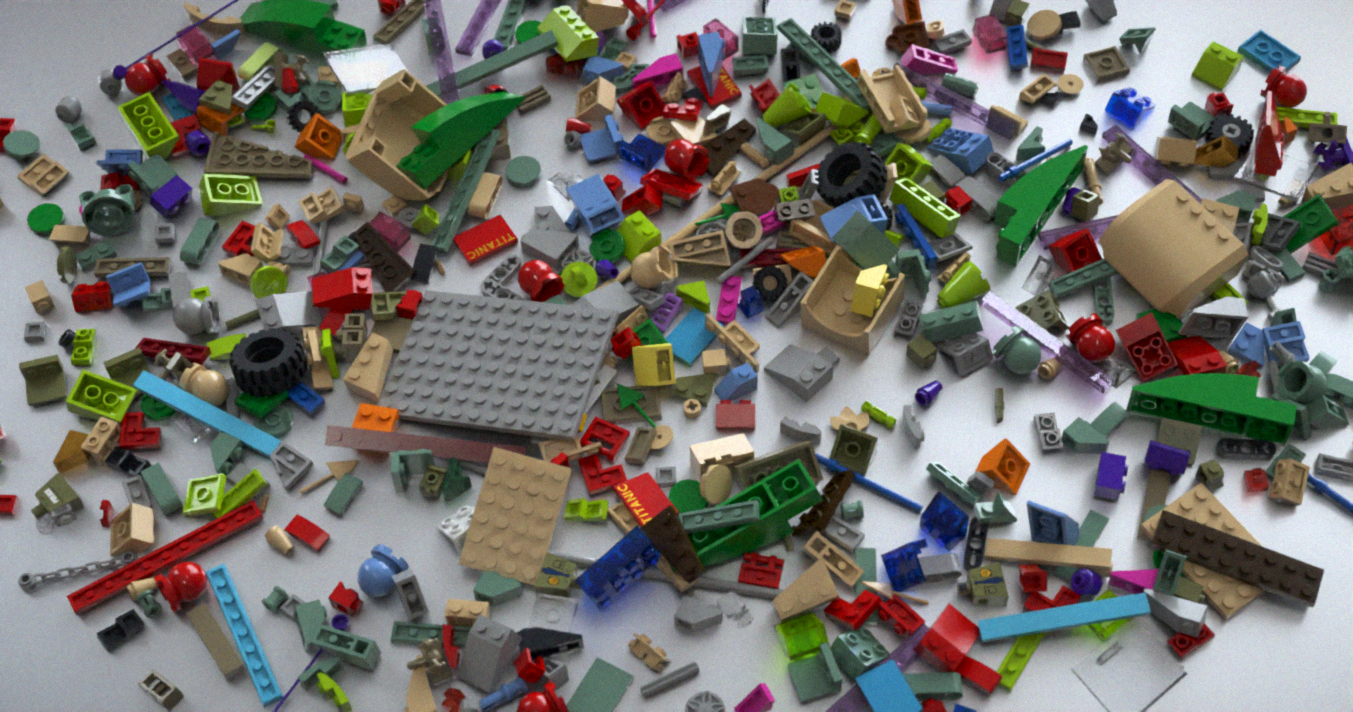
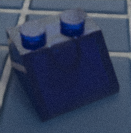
[919,491,970,552]

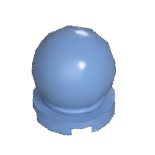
[357,544,409,597]

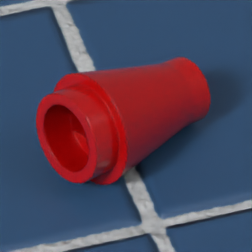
[282,68,299,94]
[565,117,592,134]

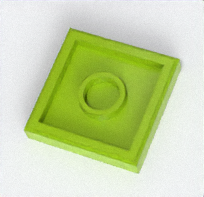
[182,473,227,517]

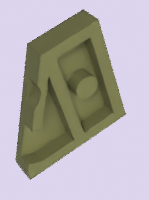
[199,80,233,115]
[371,291,406,321]
[670,373,718,407]

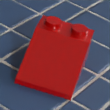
[312,267,373,310]
[1168,336,1227,376]
[913,603,980,673]

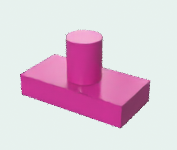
[734,683,775,712]

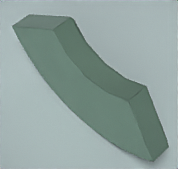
[614,64,649,94]

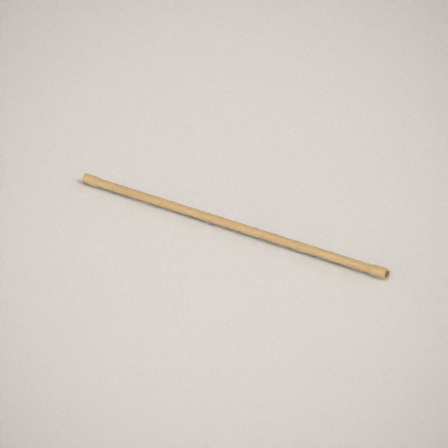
[593,124,842,291]

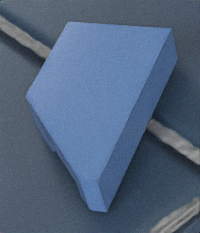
[211,29,241,59]

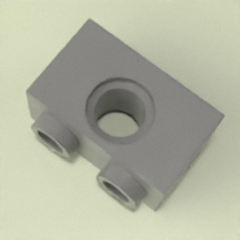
[392,568,429,620]

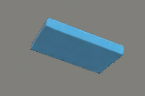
[1237,29,1302,73]
[665,307,724,367]
[855,659,923,712]

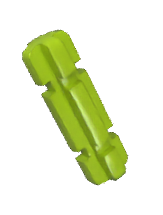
[924,118,952,143]
[861,401,897,429]

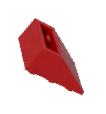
[1115,313,1178,382]

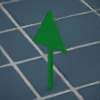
[695,203,739,226]
[617,383,656,428]

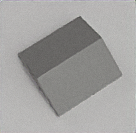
[928,232,973,262]

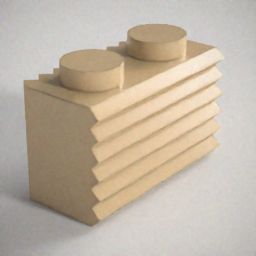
[444,599,491,627]

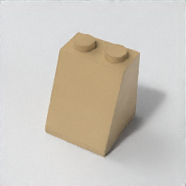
[575,0,629,33]

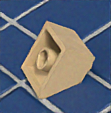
[575,76,616,121]
[1156,136,1197,166]
[110,503,155,557]

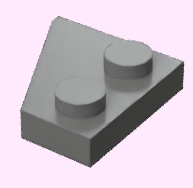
[535,206,570,233]
[270,441,313,491]

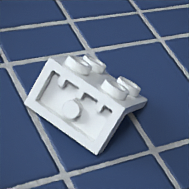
[437,505,475,556]

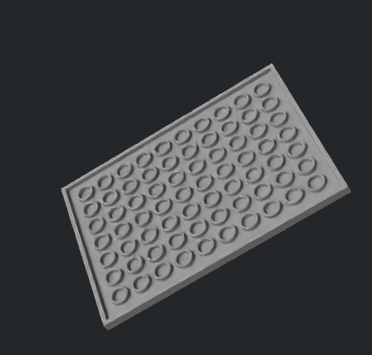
[377,290,619,441]

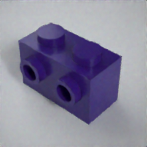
[150,175,193,218]
[1144,440,1190,476]
[1094,452,1129,500]

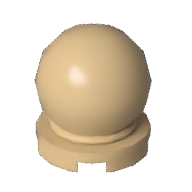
[725,211,762,249]
[630,245,678,289]
[179,363,229,407]

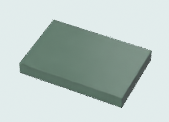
[567,657,634,712]

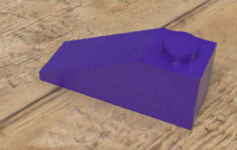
[163,80,206,114]

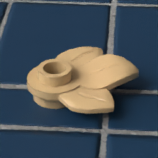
[830,406,869,431]

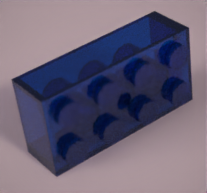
[574,525,661,611]

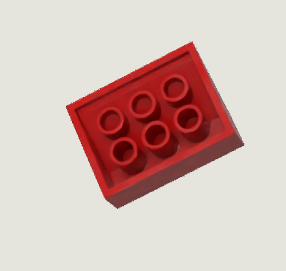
[1253,91,1284,177]

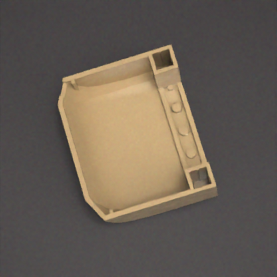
[345,68,451,200]
[1098,179,1248,319]

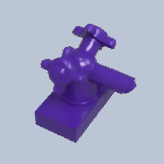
[1313,138,1353,172]

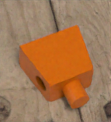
[892,0,923,25]

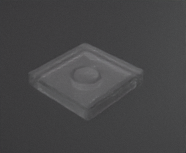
[528,593,578,633]

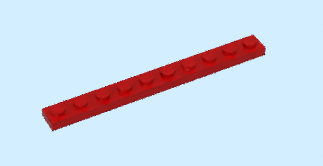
[67,500,264,615]

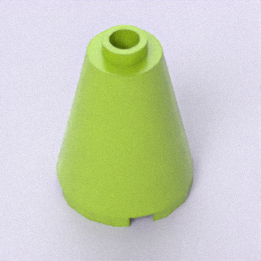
[762,83,812,128]
[937,261,991,308]

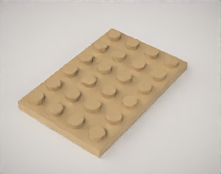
[458,447,572,586]
[1140,483,1266,620]

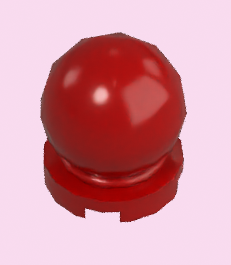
[125,54,171,96]
[1260,65,1308,108]
[663,139,710,181]
[518,260,565,302]
[1066,313,1115,363]
[153,562,207,613]
[516,681,569,712]

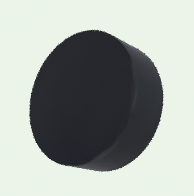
[58,329,76,348]

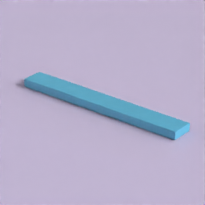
[133,370,281,459]
[205,564,283,708]
[978,593,1151,643]

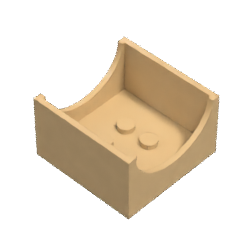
[800,245,905,356]

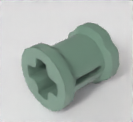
[1319,269,1340,293]
[840,500,864,521]
[261,586,289,613]
[136,590,163,618]

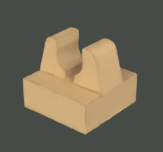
[265,204,290,230]

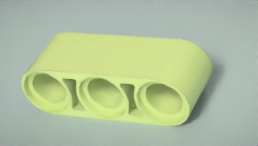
[238,42,283,82]

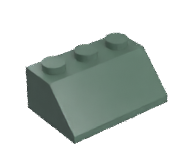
[920,300,983,343]

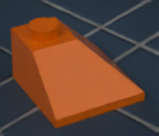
[294,113,342,160]
[780,245,826,279]
[975,439,1030,495]

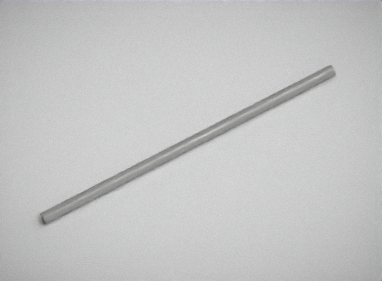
[548,550,784,599]

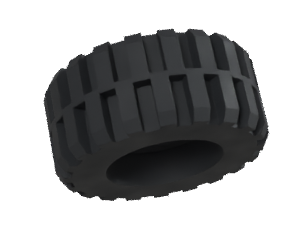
[816,142,888,208]
[229,328,308,397]

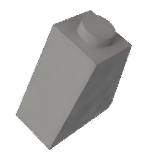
[520,228,579,271]

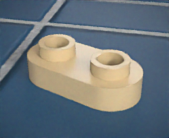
[927,20,945,40]

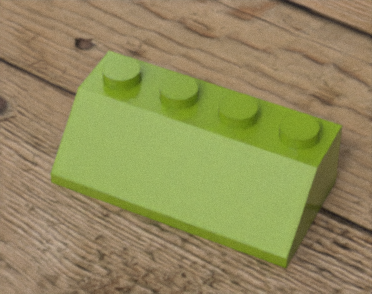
[537,6,599,61]
[118,92,179,159]

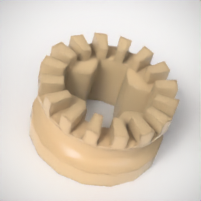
[683,399,701,419]

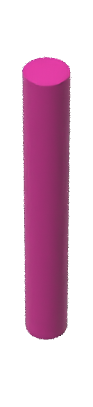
[647,0,657,39]
[304,154,348,184]

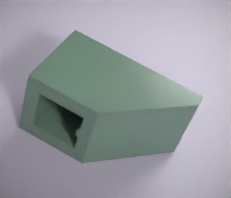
[1062,417,1109,454]
[210,431,244,475]
[473,570,523,606]

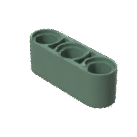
[180,217,219,265]
[1323,373,1353,409]
[141,462,183,515]
[903,672,963,701]

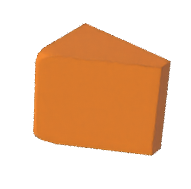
[1281,117,1298,144]

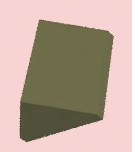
[780,111,826,147]
[829,424,878,475]

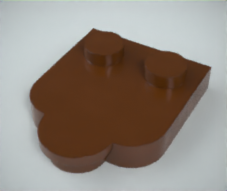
[885,21,930,55]
[729,178,779,217]

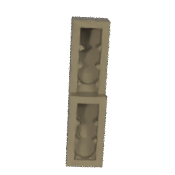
[186,602,245,680]

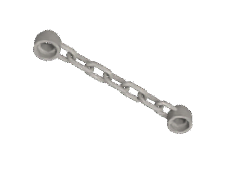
[18,551,138,592]

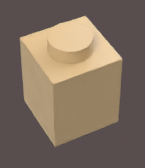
[25,280,54,314]
[702,349,730,376]

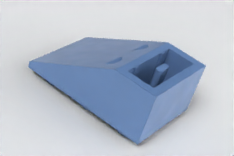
[927,128,994,174]
[566,174,625,237]
[820,194,888,244]

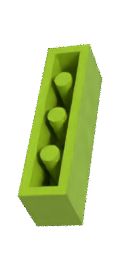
[889,177,961,238]

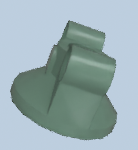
[79,184,136,236]

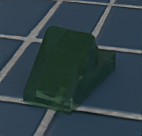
[442,457,472,502]

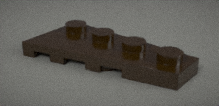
[703,118,756,178]
[353,222,416,292]
[792,470,856,536]
[639,505,706,584]

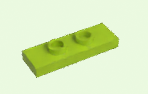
[213,469,268,518]

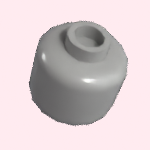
[98,69,122,95]
[55,97,82,122]
[1247,270,1277,298]

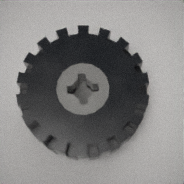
[1205,114,1254,159]

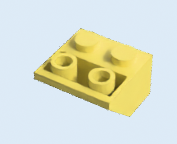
[850,264,889,317]
[632,343,676,386]

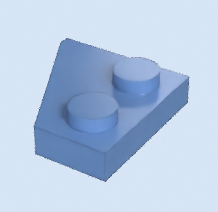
[1227,322,1264,370]

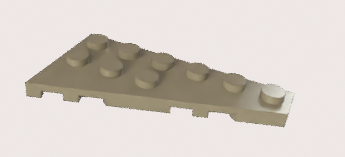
[204,131,313,179]

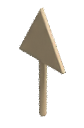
[300,460,359,493]
[861,581,929,605]

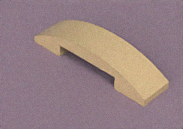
[183,2,246,35]

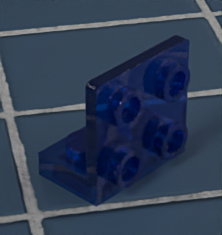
[1104,87,1156,128]
[618,134,666,173]
[881,539,928,592]

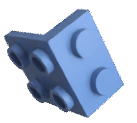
[580,115,624,162]
[97,150,143,174]
[106,262,151,307]

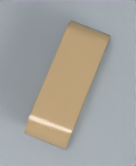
[468,172,503,219]

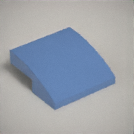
[1262,321,1310,363]

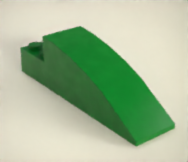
[239,0,368,65]
[396,92,525,189]
[994,145,1088,267]
[1126,373,1297,446]
[668,459,823,572]

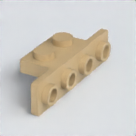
[705,313,760,374]
[302,327,333,390]
[538,435,602,462]

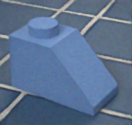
[583,56,623,83]
[714,362,758,401]

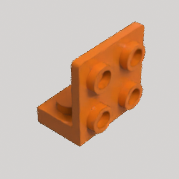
[196,103,246,137]

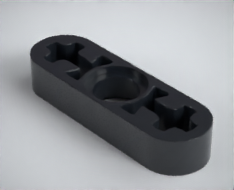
[1215,438,1276,461]
[963,517,988,571]

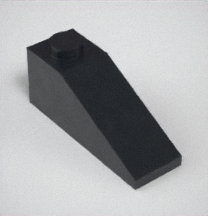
[780,48,801,90]
[516,627,584,661]

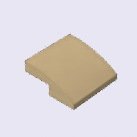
[18,153,69,196]
[298,186,346,223]

